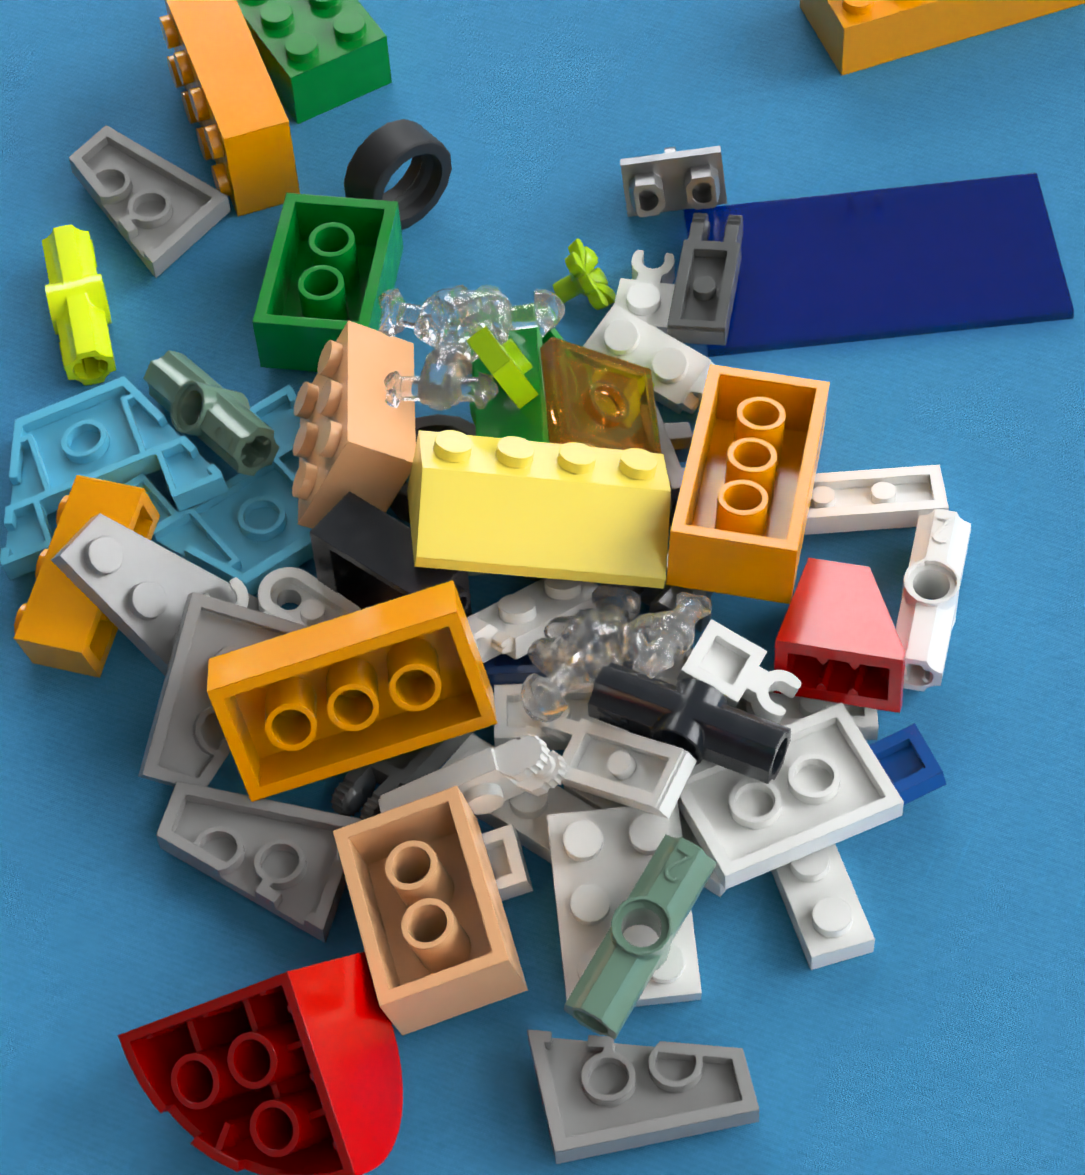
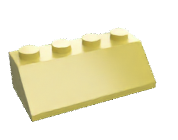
[407,430,671,589]

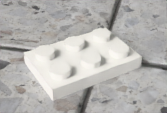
[678,702,904,890]
[547,801,702,1007]

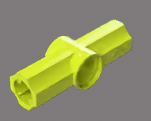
[41,224,116,386]

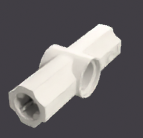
[896,509,971,692]

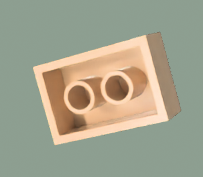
[292,321,416,529]
[333,786,528,1036]

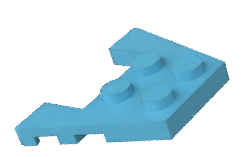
[0,376,229,580]
[125,384,314,596]

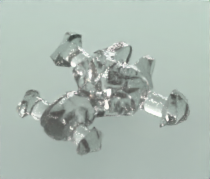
[378,284,565,411]
[520,583,712,723]

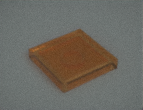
[540,337,662,454]

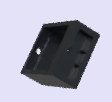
[310,491,472,617]

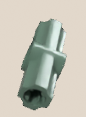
[143,350,279,476]
[564,834,716,1039]

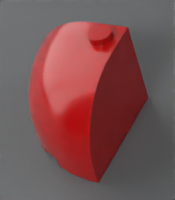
[117,951,403,1175]

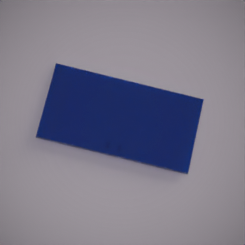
[683,173,1074,357]

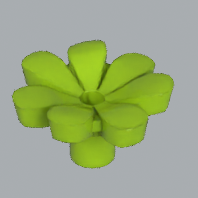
[553,238,616,310]

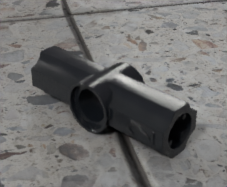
[588,662,791,784]

